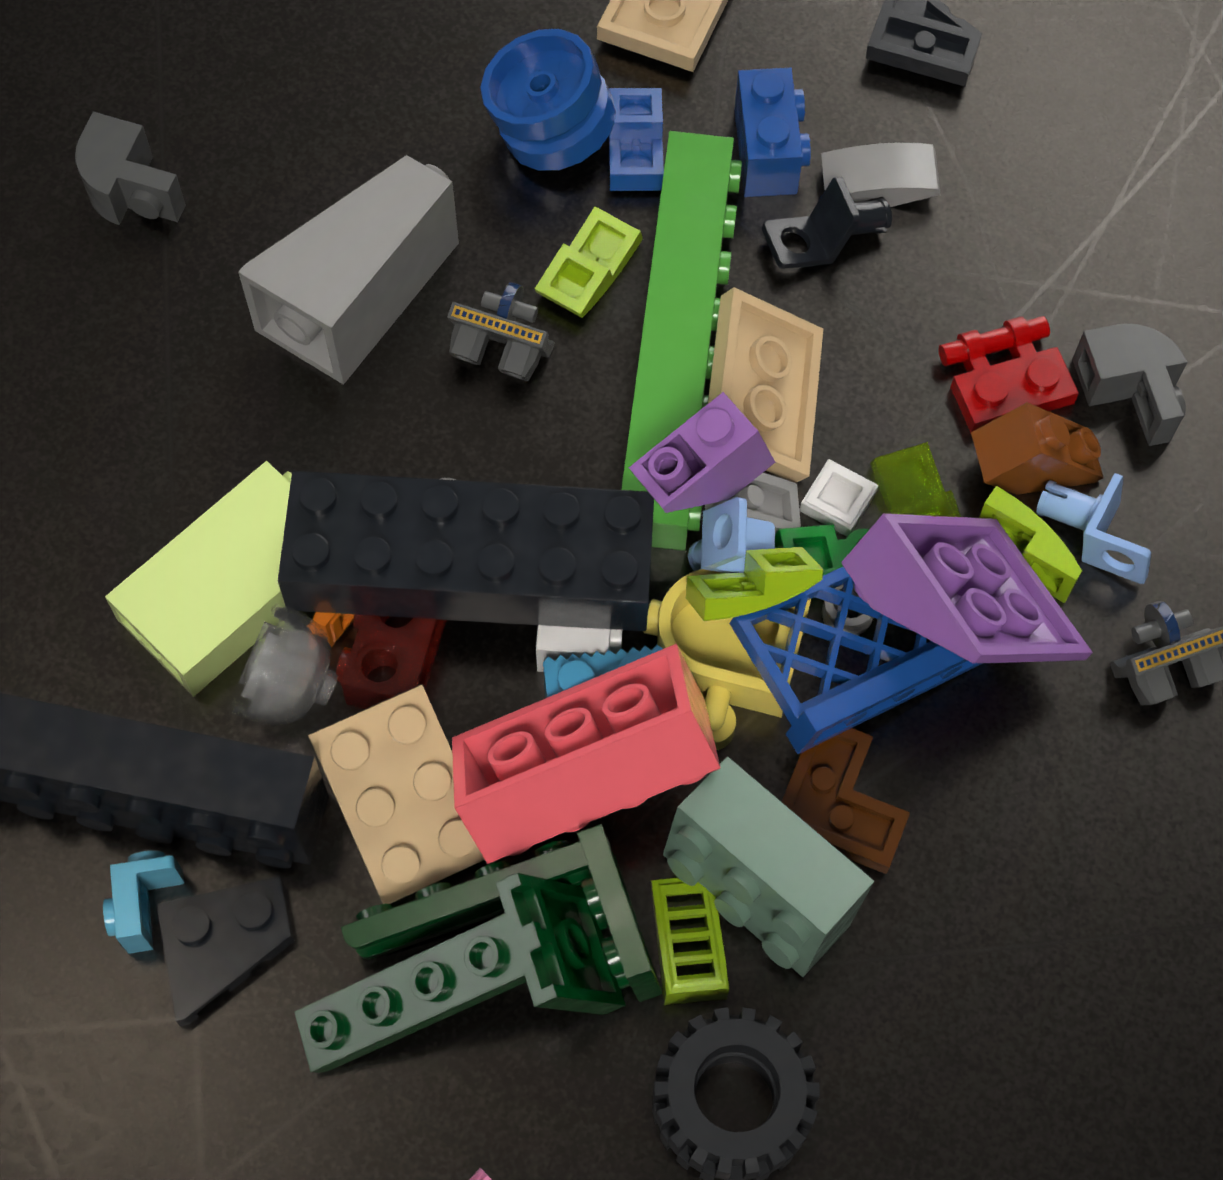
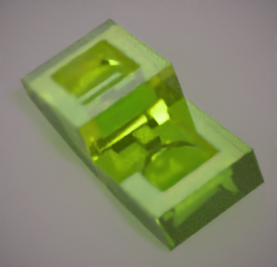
[870,442,961,517]

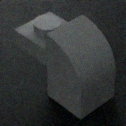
[75,112,186,225]
[1072,324,1188,446]

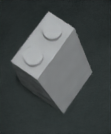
[238,155,459,385]

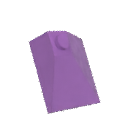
[841,513,1093,663]

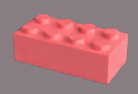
[452,643,721,864]

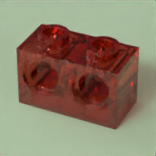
[336,614,447,709]

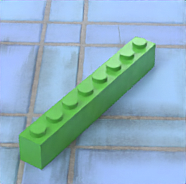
[621,131,742,551]

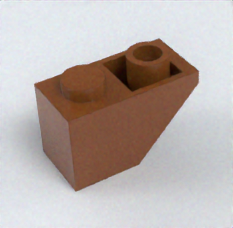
[971,402,1104,495]

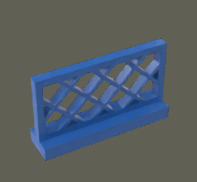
[729,566,983,754]

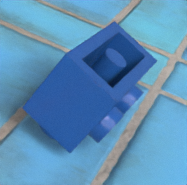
[734,67,811,197]

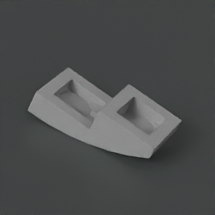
[821,143,941,207]

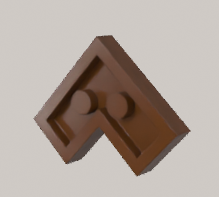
[781,728,910,874]

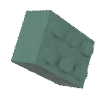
[663,756,874,977]

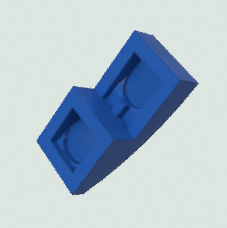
[609,88,664,191]

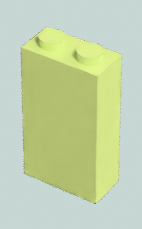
[105,461,292,697]

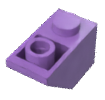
[628,392,776,513]

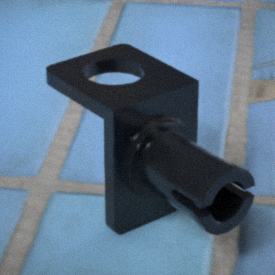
[761,177,892,269]

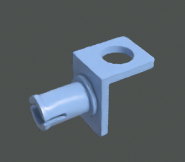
[1036,473,1151,584]
[688,497,775,573]

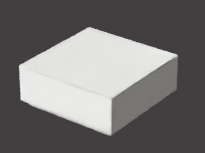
[800,459,879,537]

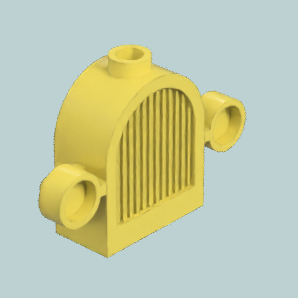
[644,569,811,750]

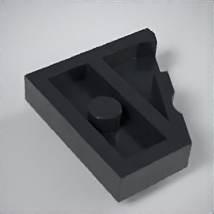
[865,0,982,87]
[157,876,294,1026]

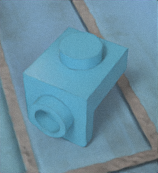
[103,851,184,954]

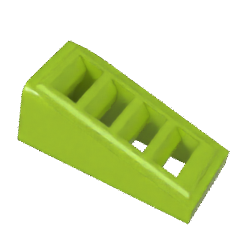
[651,878,729,1005]

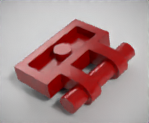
[938,316,1079,433]

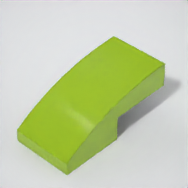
[535,207,643,318]
[979,486,1082,603]
[686,547,823,621]

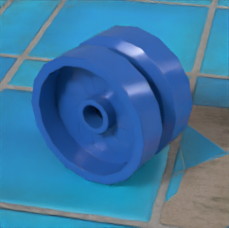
[480,29,616,170]

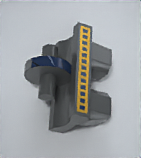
[447,282,555,381]
[1109,600,1223,705]

